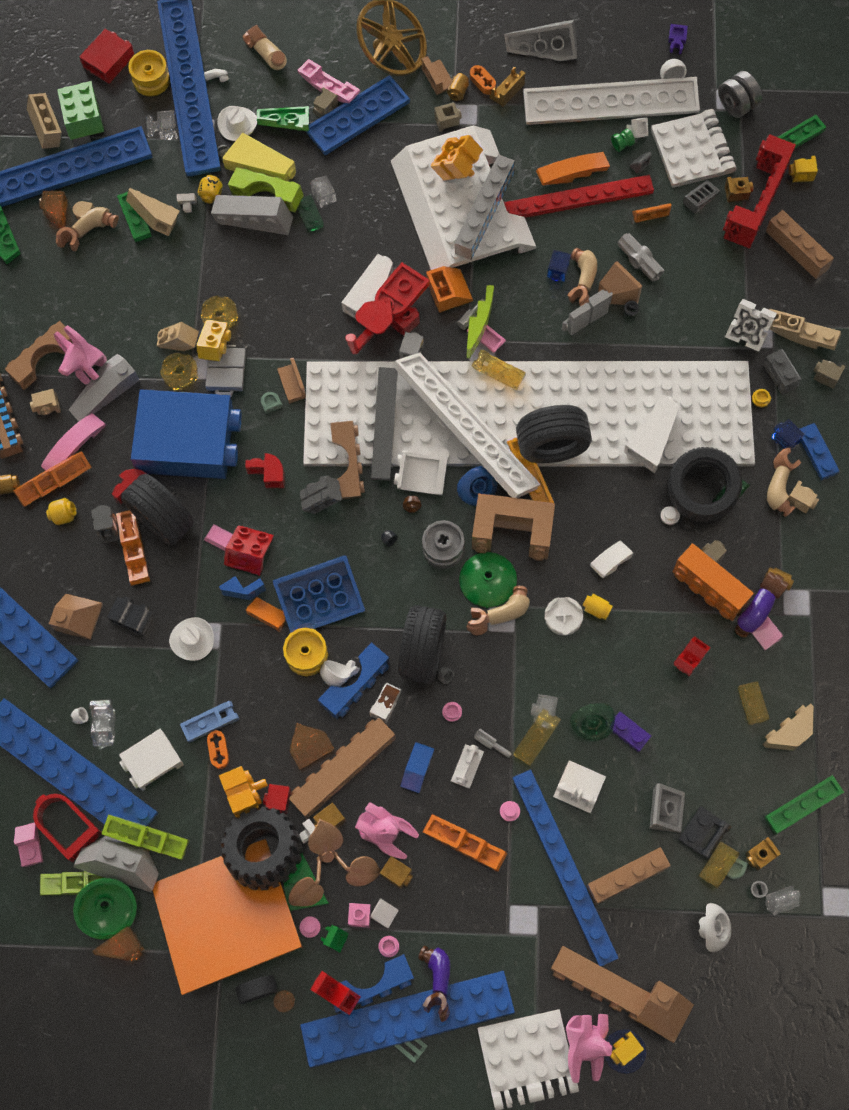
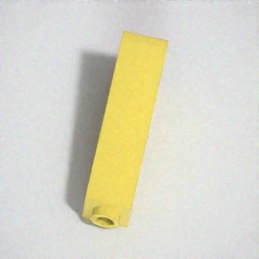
[222,132,296,181]

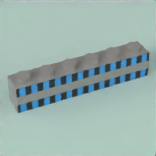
[454,155,515,260]

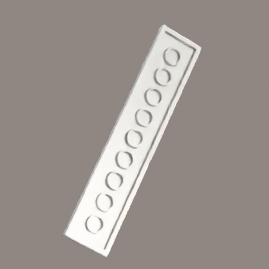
[523,77,700,125]
[393,353,540,498]

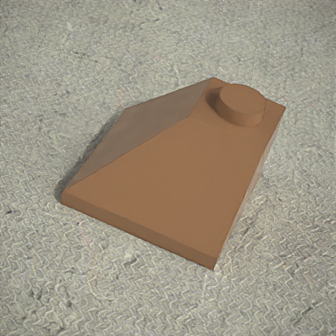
[598,261,642,305]
[49,594,103,640]
[636,981,694,1043]

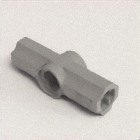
[617,233,665,282]

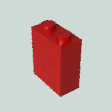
[79,29,134,84]

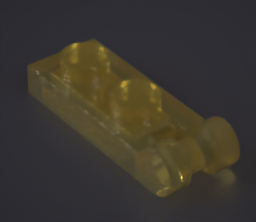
[472,350,526,390]
[513,708,560,766]

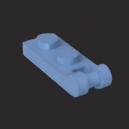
[180,701,239,743]

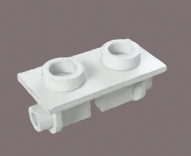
[451,744,484,789]

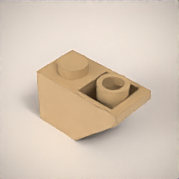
[156,322,199,351]

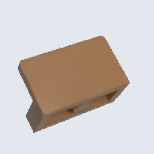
[421,56,452,95]
[277,358,306,403]

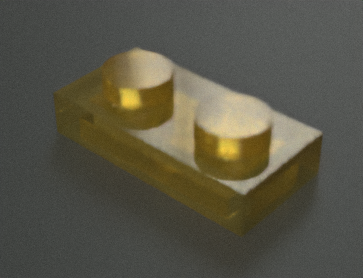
[738,681,770,725]
[699,842,739,888]

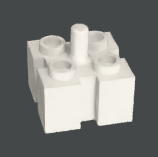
[725,299,777,351]

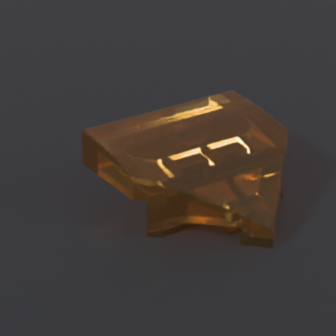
[290,723,335,769]

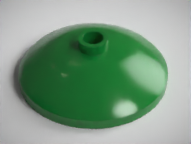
[459,552,517,608]
[73,878,137,939]

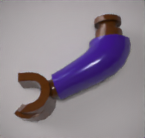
[735,571,789,637]
[418,946,451,1022]

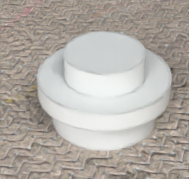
[660,506,680,525]

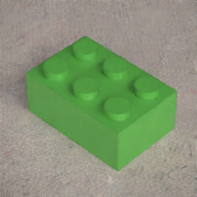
[57,81,104,140]

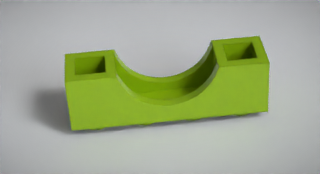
[228,167,303,212]

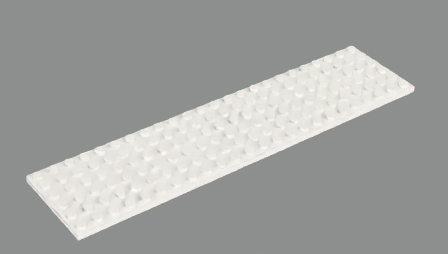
[304,361,755,466]

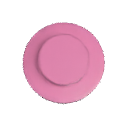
[442,702,462,722]
[500,801,520,822]
[300,917,321,938]
[378,936,399,957]

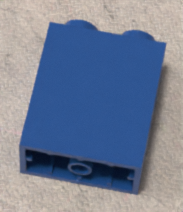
[131,390,242,479]

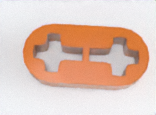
[470,65,496,95]
[207,730,229,769]

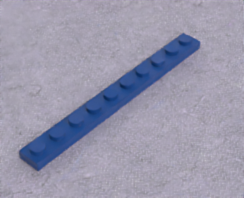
[512,769,618,966]

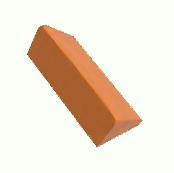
[632,203,672,223]
[246,597,286,632]

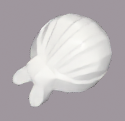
[660,59,687,79]
[320,660,360,687]

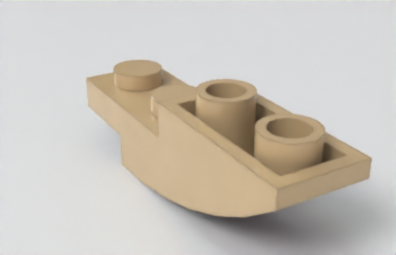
[769,309,841,350]

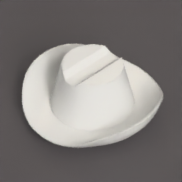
[217,106,257,141]
[169,617,214,661]
[699,903,731,952]

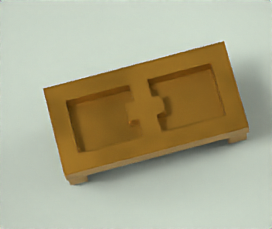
[490,67,525,107]

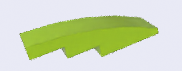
[467,285,494,358]
[102,814,189,860]
[40,871,105,896]

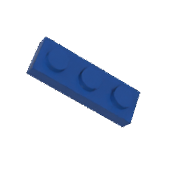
[796,423,840,480]

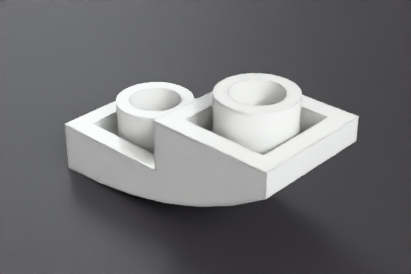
[590,540,633,578]

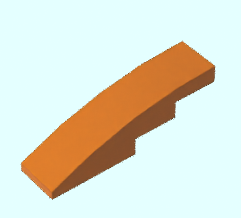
[536,152,610,185]
[13,451,91,507]
[116,510,150,586]
[423,814,507,872]

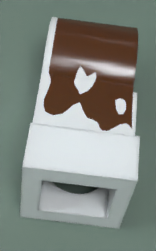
[370,683,401,723]

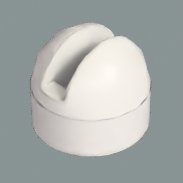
[71,707,89,724]

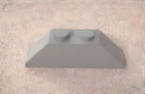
[74,836,159,893]

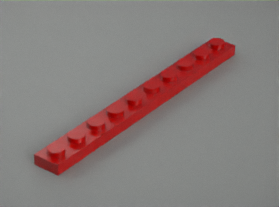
[504,175,654,218]

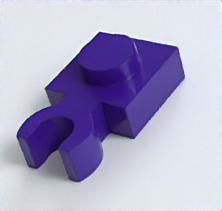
[668,24,688,54]

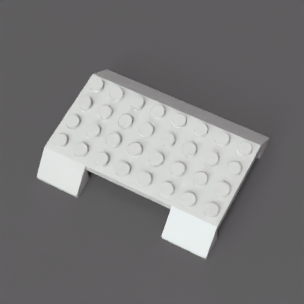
[391,125,536,270]

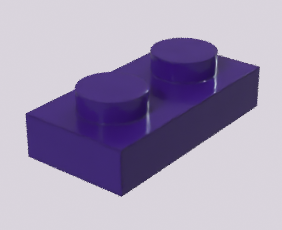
[607,712,651,753]

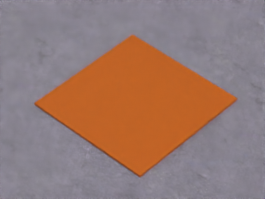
[153,839,302,995]

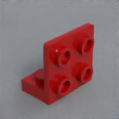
[224,525,273,575]

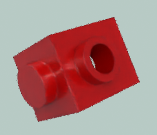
[392,307,420,336]
[263,784,291,814]

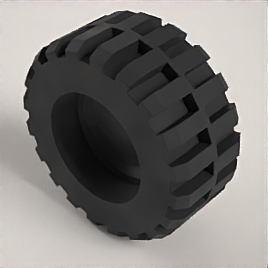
[220,807,303,891]

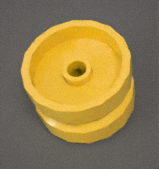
[128,50,170,96]
[283,628,328,676]

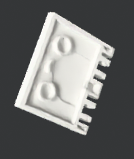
[651,109,737,188]
[477,1009,579,1110]

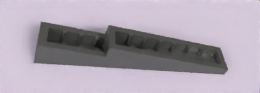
[371,367,398,481]

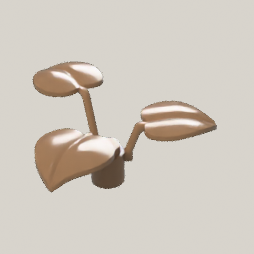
[288,819,381,906]

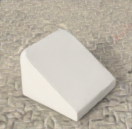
[370,899,399,928]

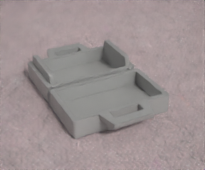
[562,290,613,335]
[205,345,246,397]

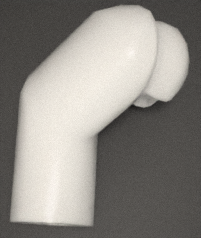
[204,69,229,82]

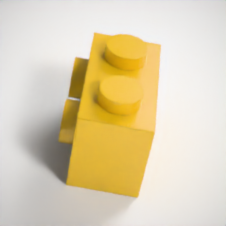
[196,320,231,361]

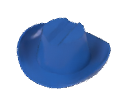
[457,466,498,507]

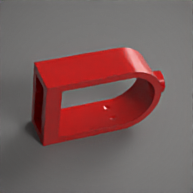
[33,794,102,863]

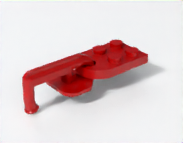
[345,262,431,355]

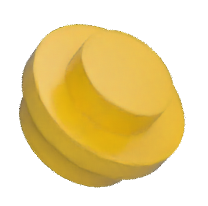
[752,389,771,407]

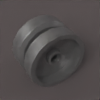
[718,71,762,118]
[422,520,465,569]

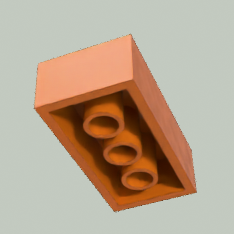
[673,543,754,621]

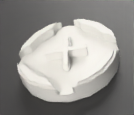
[544,597,583,636]

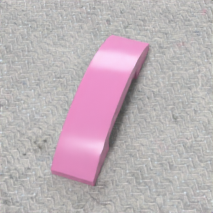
[297,59,360,103]
[41,413,106,470]

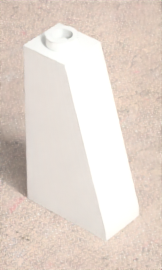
[341,254,393,319]
[624,395,680,473]

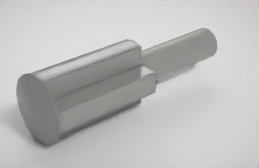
[457,299,485,330]
[474,729,512,758]

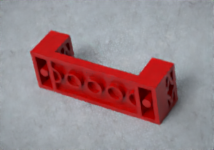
[723,134,796,249]

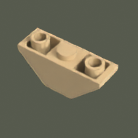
[763,704,814,751]

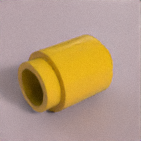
[582,594,613,620]

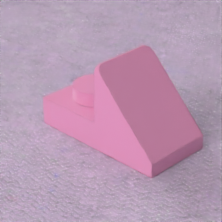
[14,823,43,867]

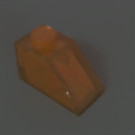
[39,191,68,229]
[93,926,144,961]

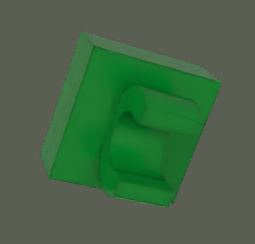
[321,925,349,953]

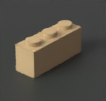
[27,93,62,149]

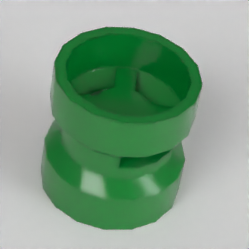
[611,128,635,152]

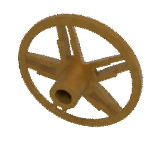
[357,0,427,76]

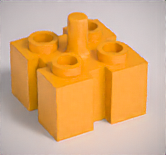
[430,135,483,180]
[219,766,268,819]

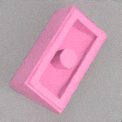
[751,617,783,650]

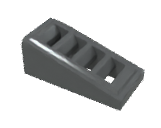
[683,180,720,214]

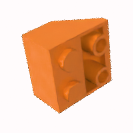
[426,266,473,312]

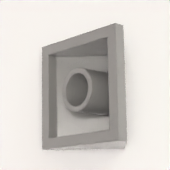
[649,783,685,833]

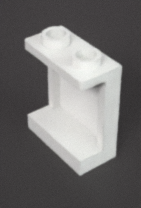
[394,451,448,495]
[119,728,184,791]

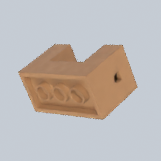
[472,493,555,561]

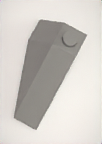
[504,20,577,61]
[69,354,139,422]

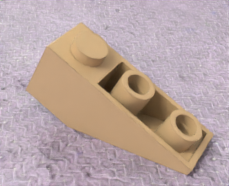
[126,188,179,236]

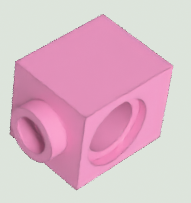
[348,903,371,928]

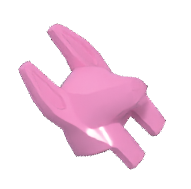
[54,325,107,385]
[355,802,419,859]
[566,1014,612,1083]

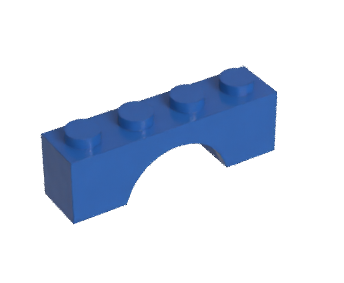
[318,642,390,720]
[333,954,414,1016]

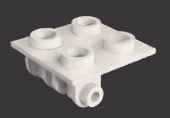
[553,761,606,813]

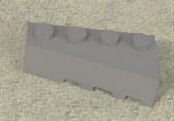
[211,195,293,235]

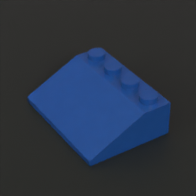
[272,555,365,632]

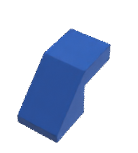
[219,576,266,600]
[400,742,434,793]

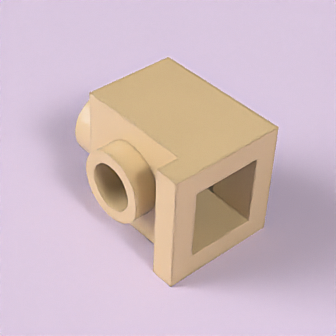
[30,389,61,415]
[788,481,819,513]

